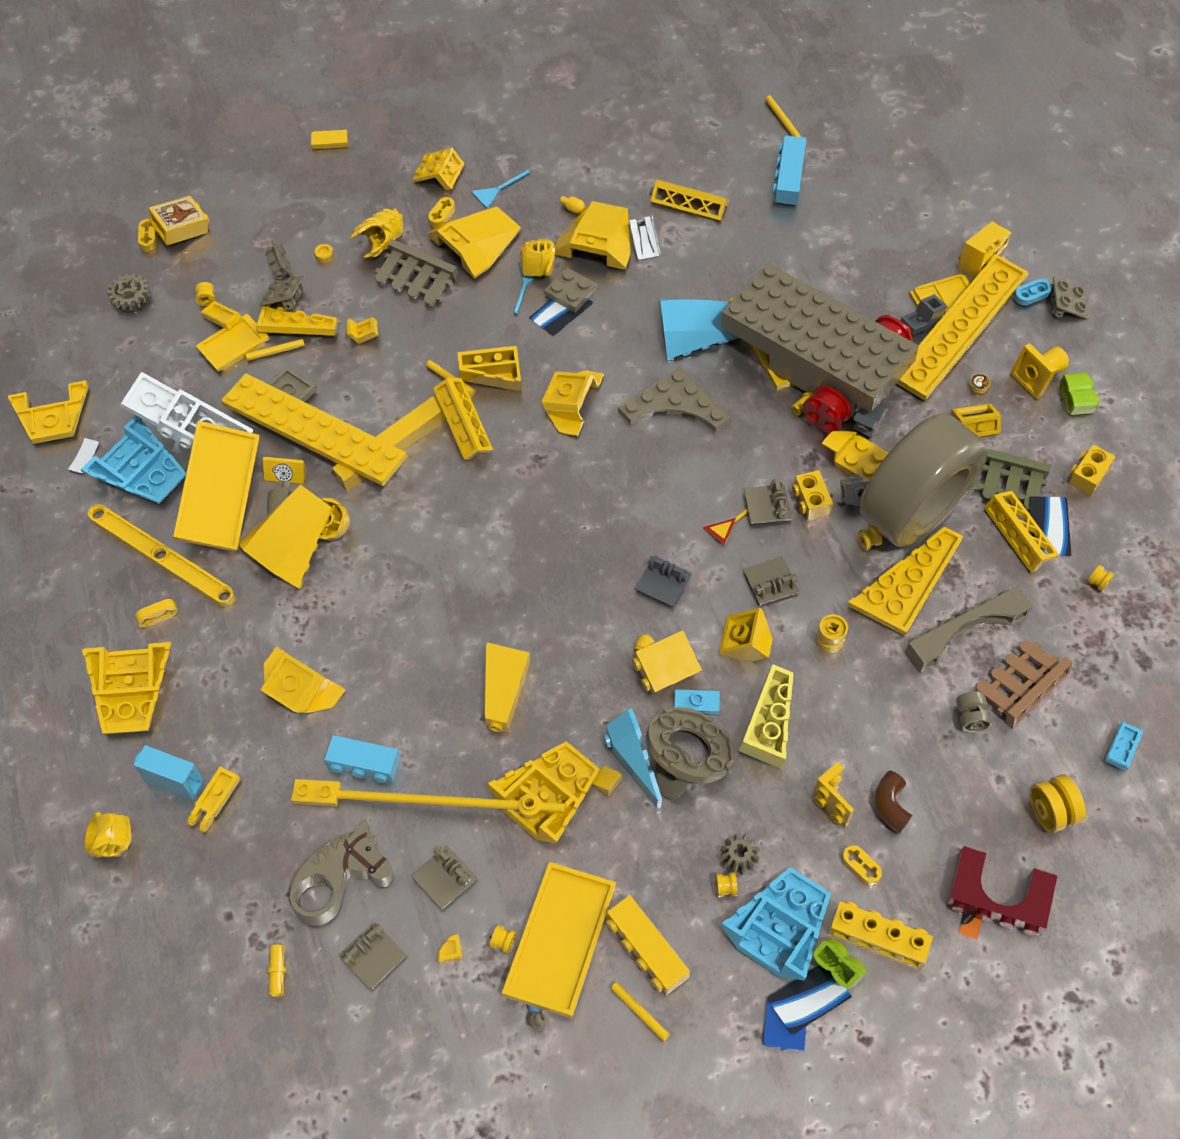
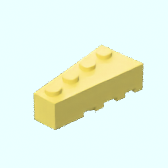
[738,664,793,768]

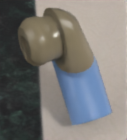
[528,1005,547,1030]

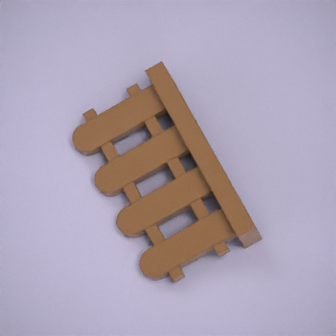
[976,641,1072,729]

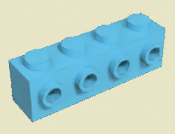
[773,136,807,205]

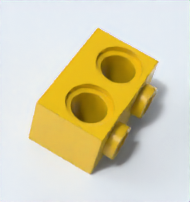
[1069,444,1116,496]
[792,470,833,521]

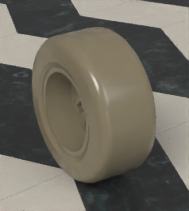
[860,413,988,547]

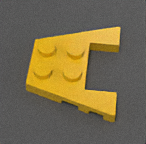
[8,380,88,444]

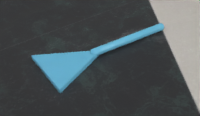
[471,170,530,209]
[514,262,536,314]

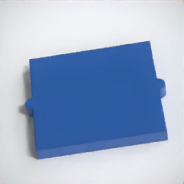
[763,1002,806,1052]

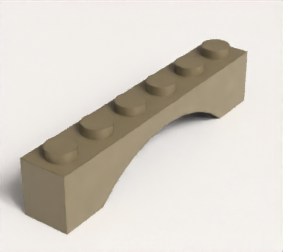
[905,586,1033,673]

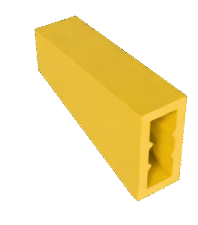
[485,642,531,732]

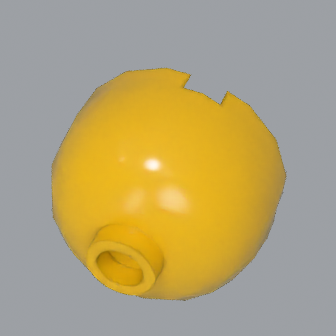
[319,498,350,541]

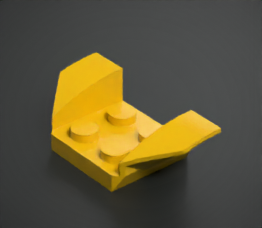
[542,370,604,436]
[822,431,889,480]
[260,647,345,714]

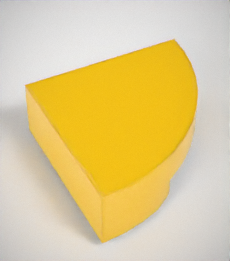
[438,934,463,964]

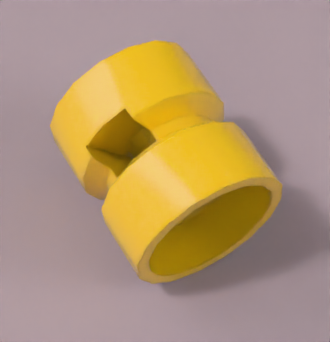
[816,614,848,654]

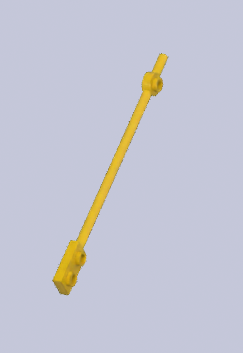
[291,779,566,819]

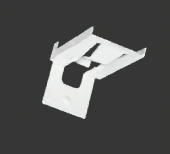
[629,215,661,260]

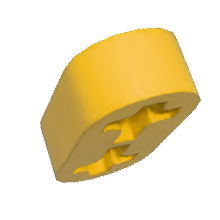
[428,197,455,228]
[138,219,157,252]
[135,599,178,628]
[842,845,882,886]

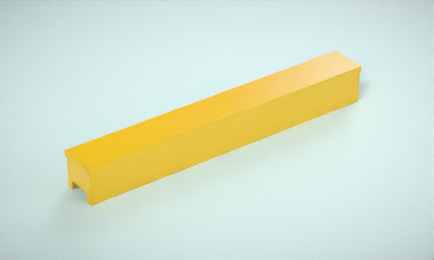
[332,385,473,492]

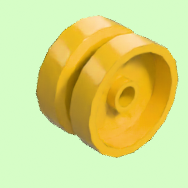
[1029,774,1086,833]

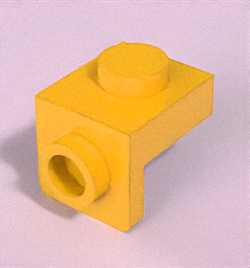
[346,317,378,344]

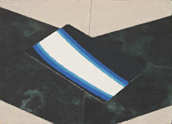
[529,299,593,336]
[1029,496,1071,556]
[767,965,852,1034]

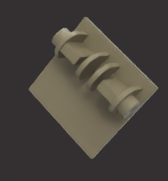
[259,275,304,310]
[1051,276,1089,319]
[744,478,792,524]
[743,556,799,605]
[411,845,478,910]
[339,922,407,990]

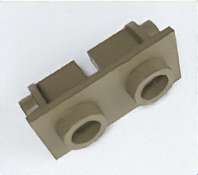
[265,240,293,279]

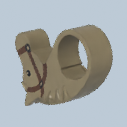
[290,819,393,926]

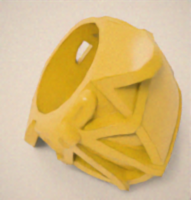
[520,239,555,277]
[84,812,132,858]

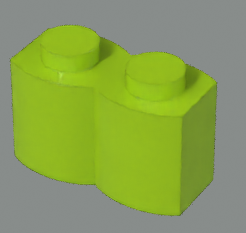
[1060,372,1099,415]
[813,938,867,989]

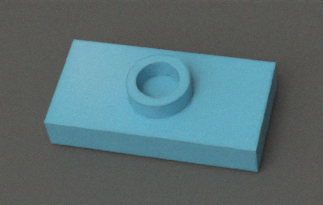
[674,689,720,715]
[1104,721,1143,771]

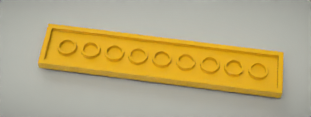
[896,254,1029,401]
[221,373,407,486]

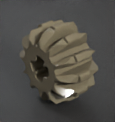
[720,834,760,875]

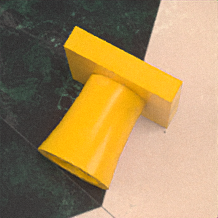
[1010,343,1069,399]

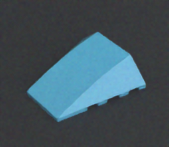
[660,298,739,361]
[81,415,186,504]
[721,867,831,980]

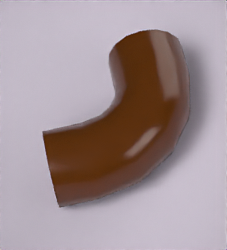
[875,770,913,834]

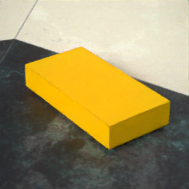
[311,130,348,149]
[201,301,242,330]

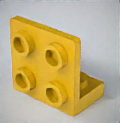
[412,148,464,191]
[812,762,854,828]

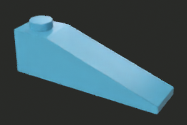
[603,708,662,808]

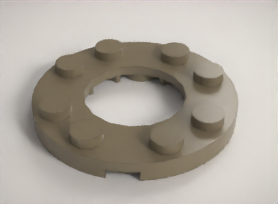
[646,707,735,784]

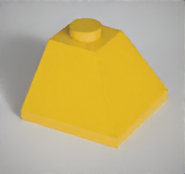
[719,608,773,662]

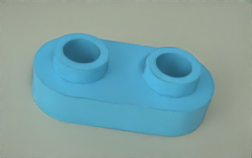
[1014,279,1052,305]

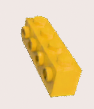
[606,895,690,995]
[828,901,933,970]

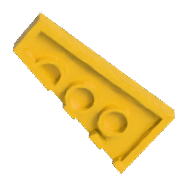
[256,304,338,336]

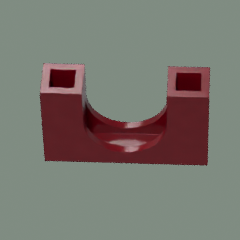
[946,846,1058,936]

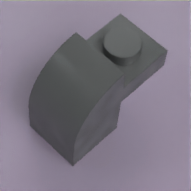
[900,294,948,335]
[853,405,888,437]

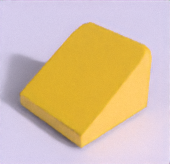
[592,766,622,797]

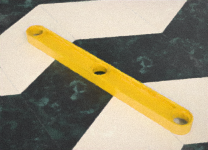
[88,504,235,607]

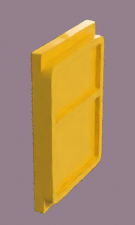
[909,274,970,316]
[196,314,270,372]

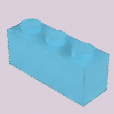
[324,735,401,783]

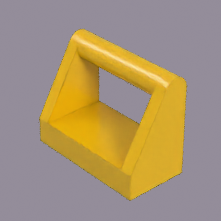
[951,403,1001,437]

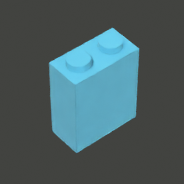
[134,745,204,801]

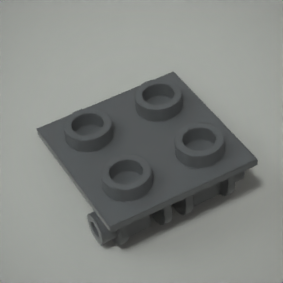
[635,556,692,607]

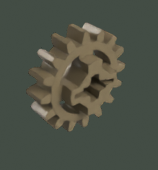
[107,273,151,311]

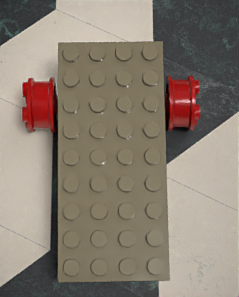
[721,263,919,434]

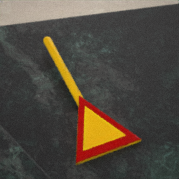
[703,508,748,545]

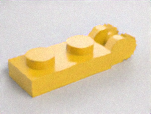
[187,767,241,832]

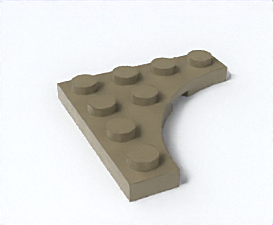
[618,367,731,432]

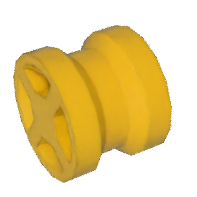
[195,282,215,306]
[857,526,882,551]
[1087,565,1115,592]
[715,872,738,898]
[489,925,517,955]

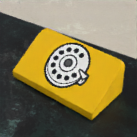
[263,457,307,484]

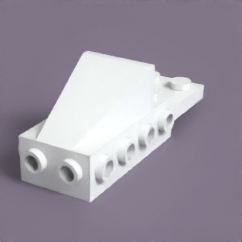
[120,372,253,455]

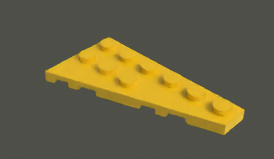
[847,527,964,636]

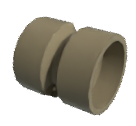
[956,691,992,732]

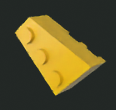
[958,222,1012,278]
[457,346,522,392]

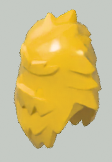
[351,209,403,258]

